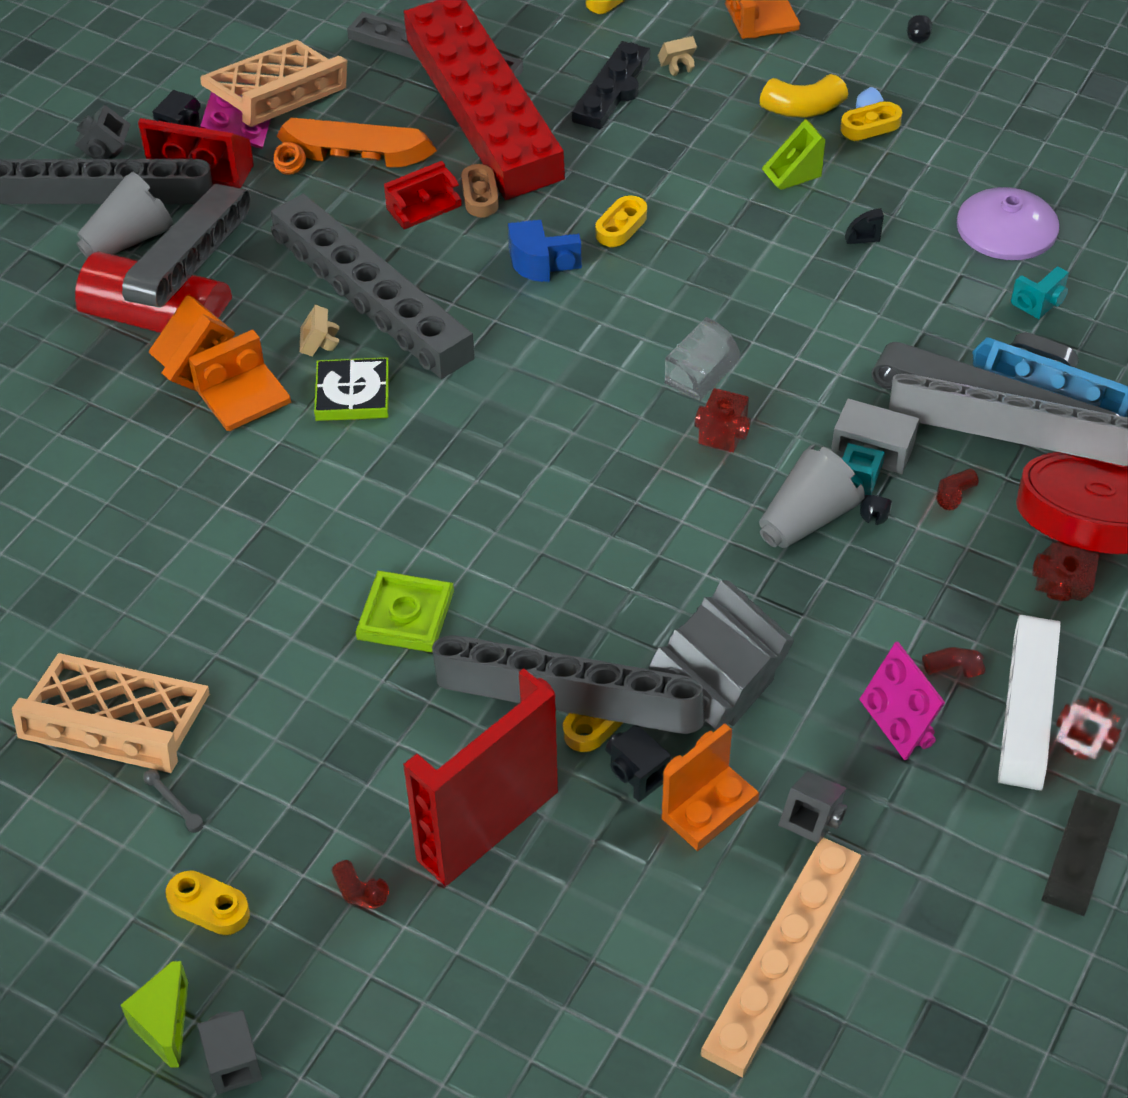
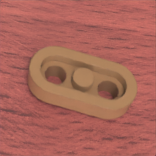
[461,164,499,218]

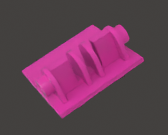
[200,92,271,149]
[859,642,945,760]

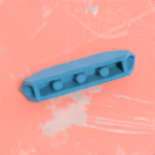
[972,337,1128,418]

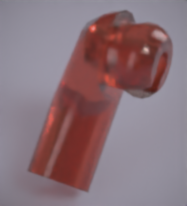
[936,468,979,511]
[922,647,986,678]
[331,860,390,909]

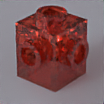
[694,388,751,453]
[1032,541,1099,601]
[1056,696,1122,760]

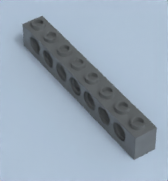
[271,193,474,379]

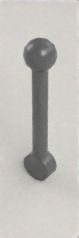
[143,769,203,833]

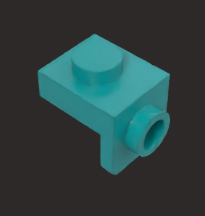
[1011,266,1069,319]
[842,443,884,495]

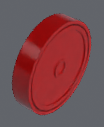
[1016,452,1128,554]

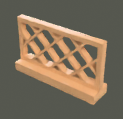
[201,40,347,127]
[11,653,209,773]

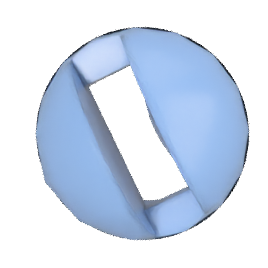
[856,87,884,109]

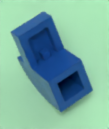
[508,220,582,282]

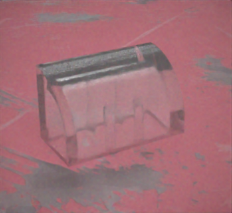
[665,317,740,401]

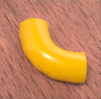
[759,74,848,118]

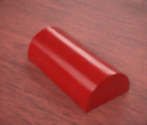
[75,251,232,333]

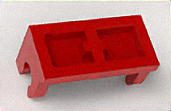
[384,161,462,230]

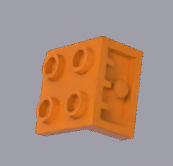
[725,0,800,39]
[149,295,236,391]
[188,329,291,431]
[662,724,759,851]

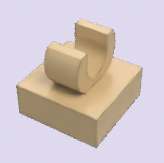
[658,36,697,76]
[300,305,339,357]

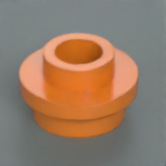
[273,142,306,175]

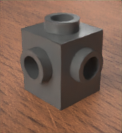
[75,104,131,159]

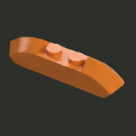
[277,118,437,168]

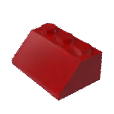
[138,118,254,188]

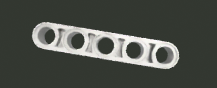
[998,614,1060,791]

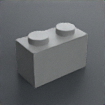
[831,399,919,474]

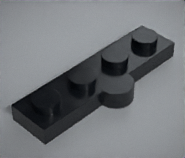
[572,41,650,130]

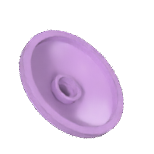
[957,187,1059,260]

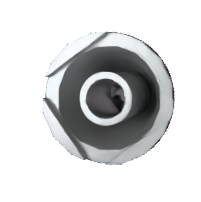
[76,172,174,258]
[759,445,865,548]

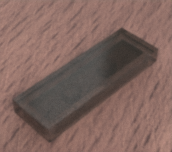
[1041,790,1121,916]

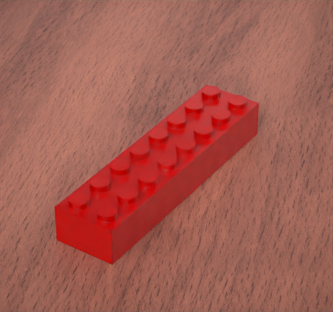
[404,0,565,200]

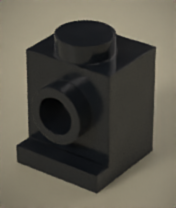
[152,90,201,127]
[605,725,671,802]

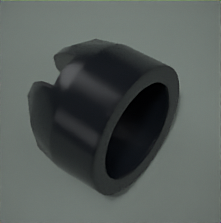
[907,15,932,43]
[860,495,892,525]

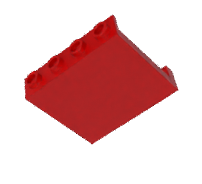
[403,668,558,887]

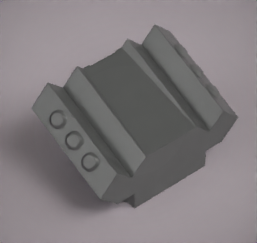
[648,580,794,730]

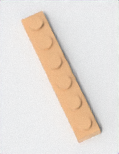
[701,837,861,1078]

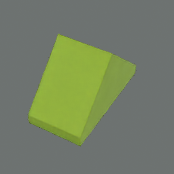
[762,119,826,190]
[121,961,188,1068]

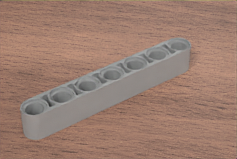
[889,374,1128,466]

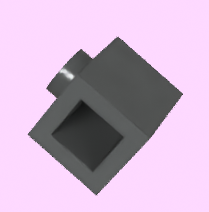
[778,771,847,843]
[197,1010,263,1095]

